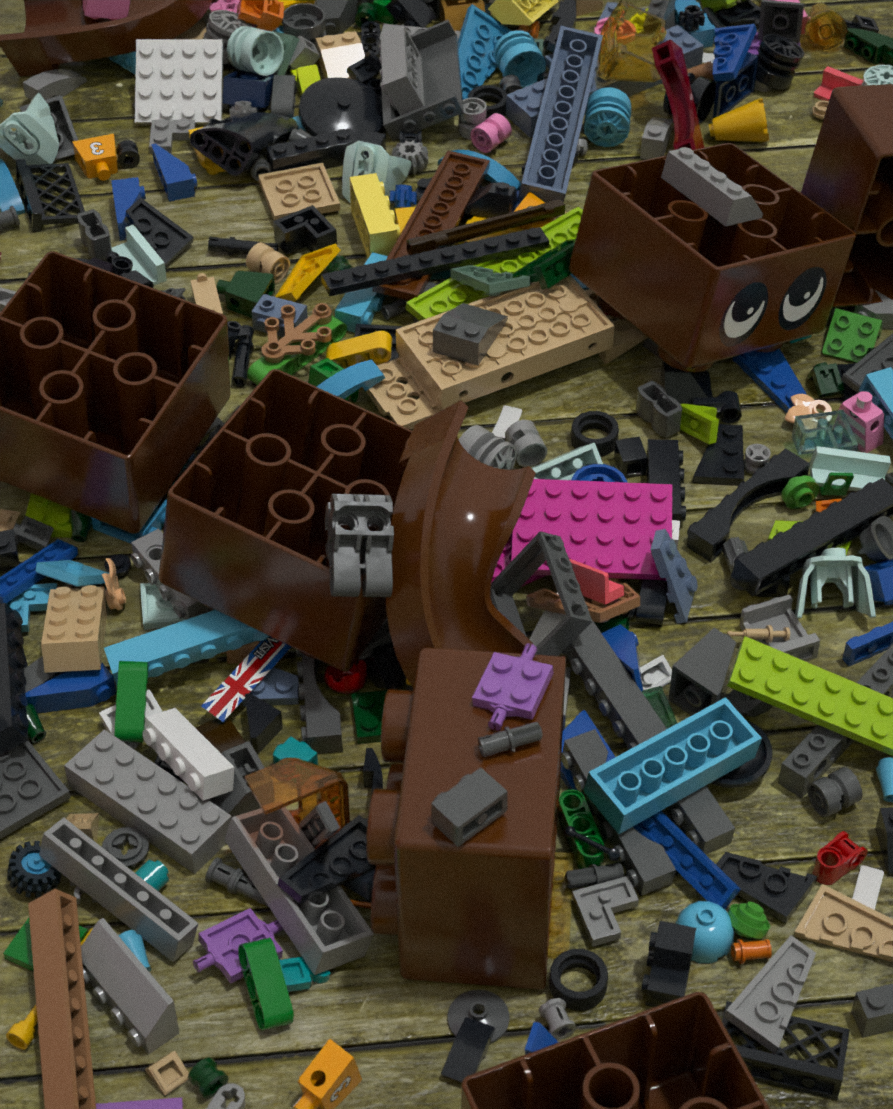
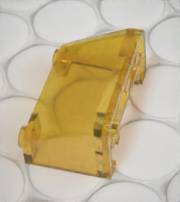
[598,0,667,82]

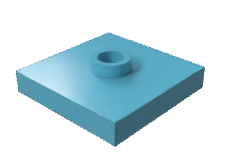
[35,560,109,587]

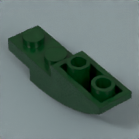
[844,28,893,66]

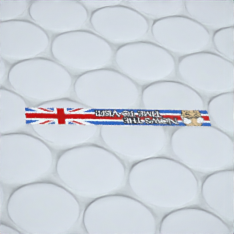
[201,636,291,722]

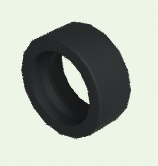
[468,85,507,119]
[571,411,619,457]
[549,949,608,1011]

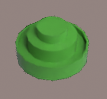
[781,475,819,509]
[728,902,770,939]

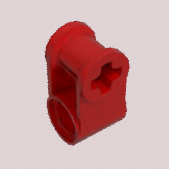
[812,831,868,885]

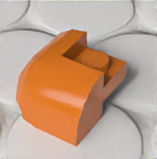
[237,0,284,31]

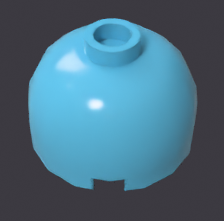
[675,901,734,963]

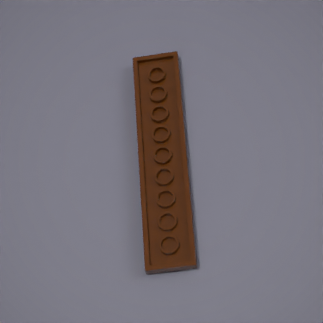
[372,150,490,301]

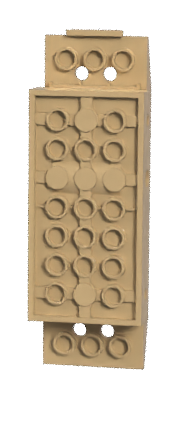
[366,275,647,429]

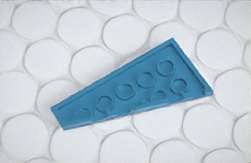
[458,4,511,100]

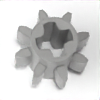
[230,101,257,117]

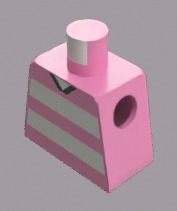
[832,391,884,453]

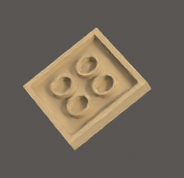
[258,163,340,220]

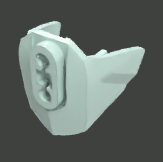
[0,93,59,165]
[342,141,412,203]
[795,548,876,618]

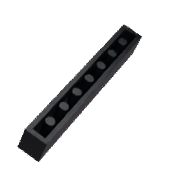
[731,478,893,597]

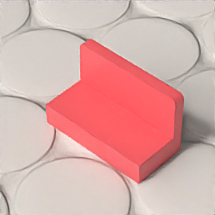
[813,66,863,101]
[569,559,624,605]

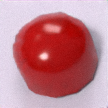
[324,660,368,695]

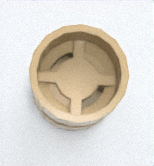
[246,242,290,284]

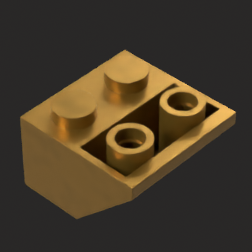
[440,0,486,31]

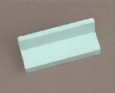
[112,225,167,285]
[809,446,891,491]

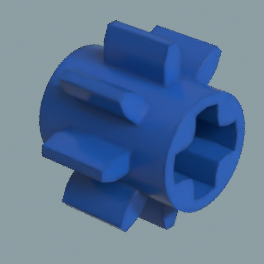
[389,185,417,209]

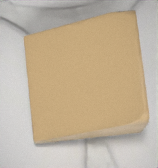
[145,1051,189,1096]

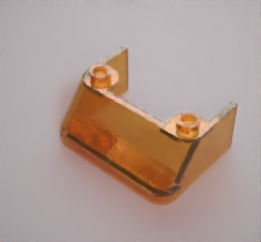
[245,758,350,837]

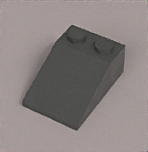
[20,95,78,162]
[433,303,508,366]

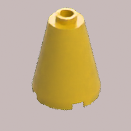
[709,98,769,142]

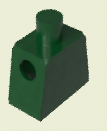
[216,271,275,318]

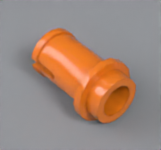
[731,939,772,964]

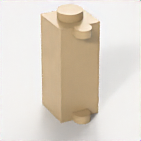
[190,273,223,314]

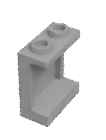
[739,595,820,661]

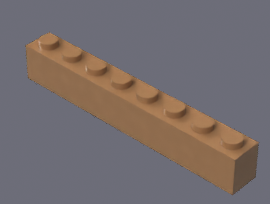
[28,889,96,1109]

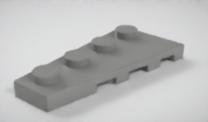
[724,936,816,1054]

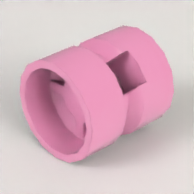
[471,113,512,153]

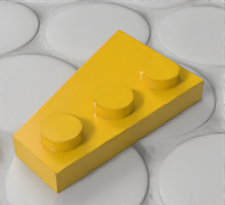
[275,243,341,302]

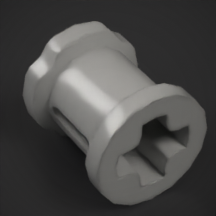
[539,998,576,1040]

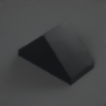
[245,693,283,754]

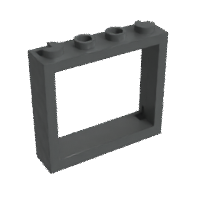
[490,531,593,656]

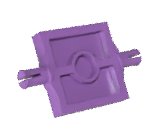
[472,643,554,731]
[193,908,284,984]

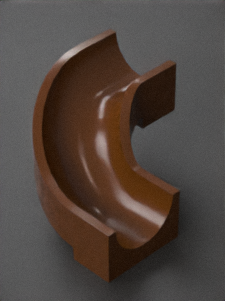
[0,0,218,77]
[386,400,536,688]

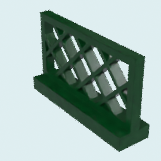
[513,239,576,289]

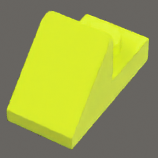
[291,65,320,96]

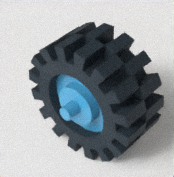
[7,841,62,898]

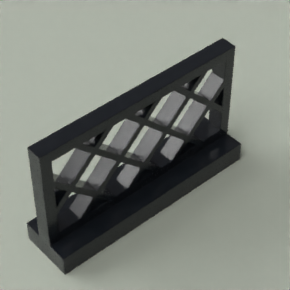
[15,159,85,232]
[722,1001,850,1100]

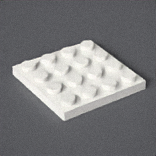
[135,39,223,125]

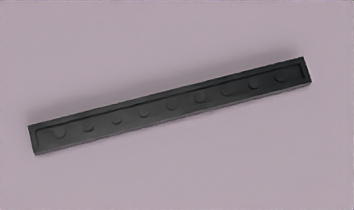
[321,227,549,296]

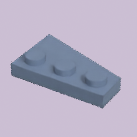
[650,529,698,624]

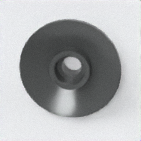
[448,990,510,1044]

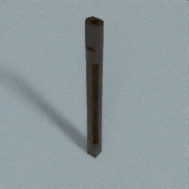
[406,199,565,255]

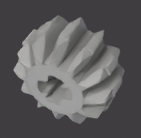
[392,140,428,175]

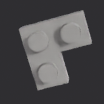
[149,119,196,154]
[572,876,639,947]

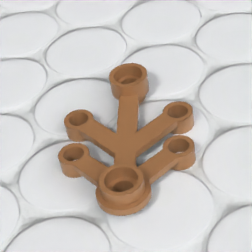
[261,303,332,363]

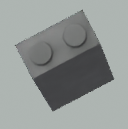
[669,628,736,716]

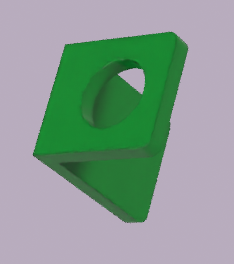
[819,472,854,496]

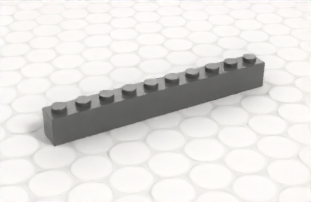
[562,620,735,854]

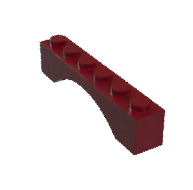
[652,39,705,150]

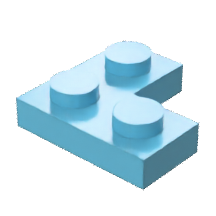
[6,583,58,632]

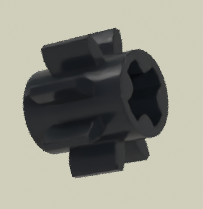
[679,5,705,32]

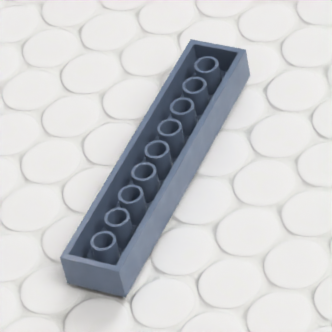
[506,25,704,138]
[518,26,603,203]

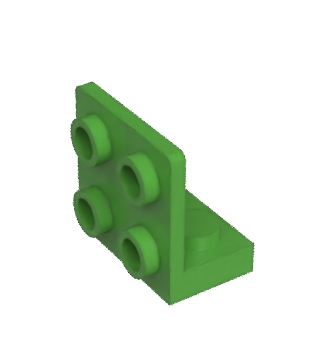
[822,308,883,363]

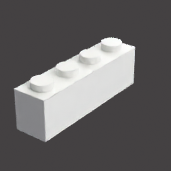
[143,708,235,801]

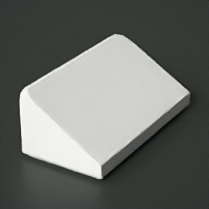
[640,655,672,696]

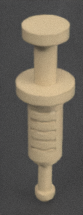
[727,625,790,643]

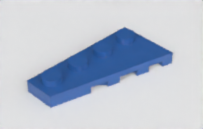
[713,24,757,82]
[732,349,807,413]

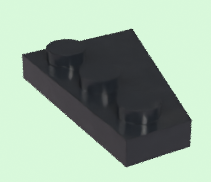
[693,424,744,486]
[716,852,817,923]

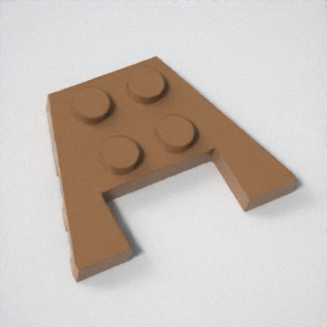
[526,578,640,623]

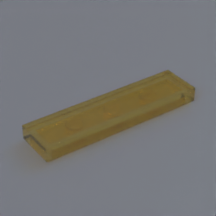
[547,852,574,958]

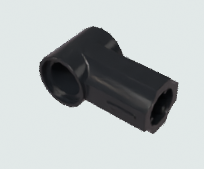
[691,391,742,424]

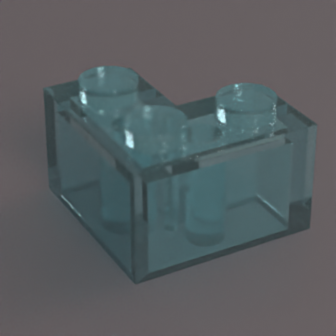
[792,410,858,455]

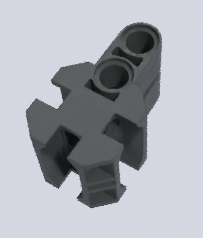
[325,494,394,597]

